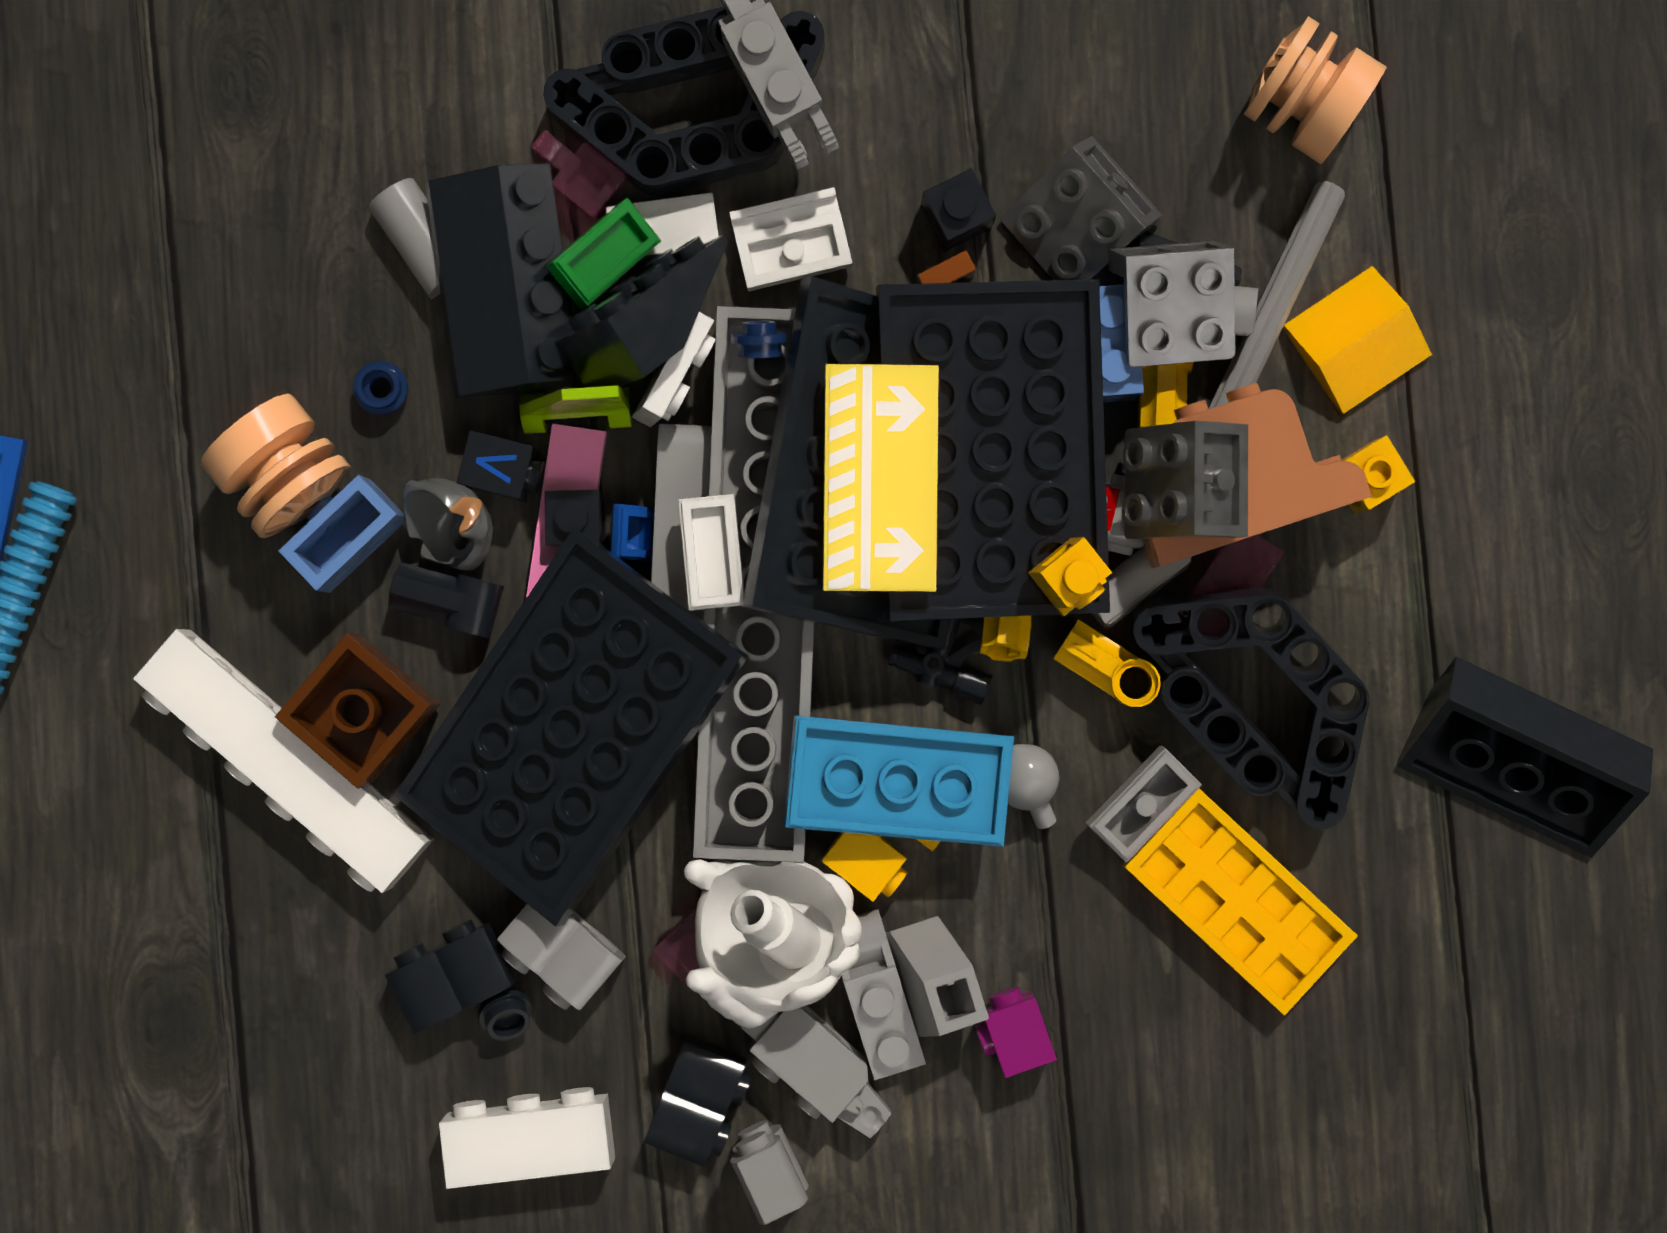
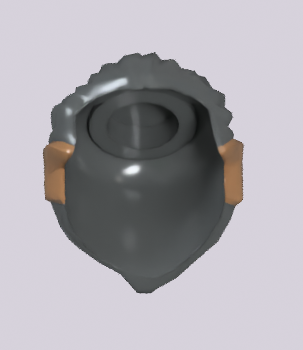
[403,478,493,570]

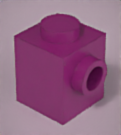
[975,987,1057,1078]

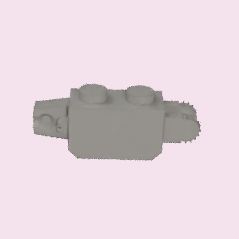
[718,0,839,170]
[741,1005,891,1138]

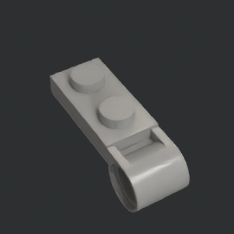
[842,909,926,1080]

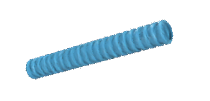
[0,481,78,695]

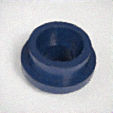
[731,321,787,358]
[353,361,408,415]

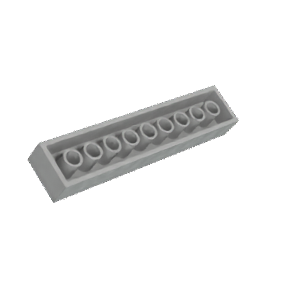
[693,306,814,862]

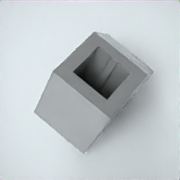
[886,916,989,1037]

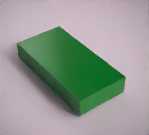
[546,198,661,310]

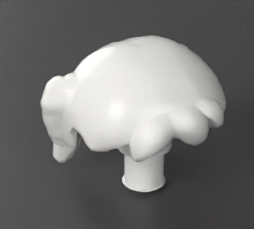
[684,859,862,1029]

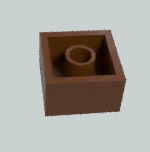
[275,633,441,789]

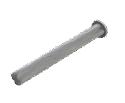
[1209,181,1345,409]

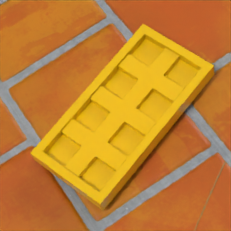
[1122,789,1358,1016]

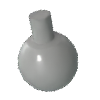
[1008,744,1060,829]

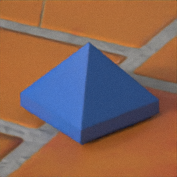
[609,504,655,562]

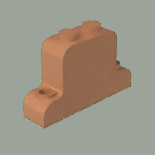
[1144,383,1372,569]

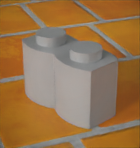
[497,904,626,1011]
[730,1120,809,1225]

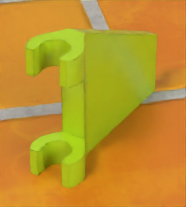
[519,385,632,434]

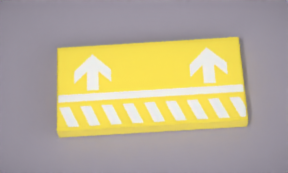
[823,364,939,592]

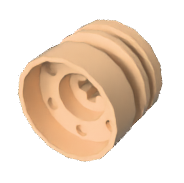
[1244,16,1387,164]
[200,393,352,538]

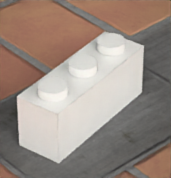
[439,1087,615,1189]

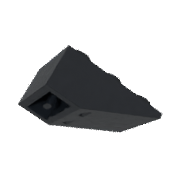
[556,235,728,388]

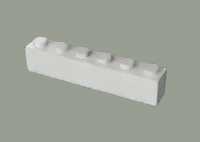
[133,629,434,893]

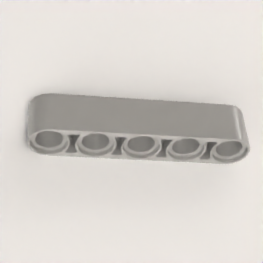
[651,424,712,621]

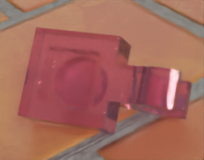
[531,130,628,221]

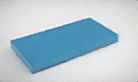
[783,715,1014,847]

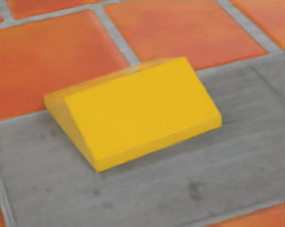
[1283,266,1432,415]

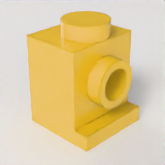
[1028,537,1112,616]

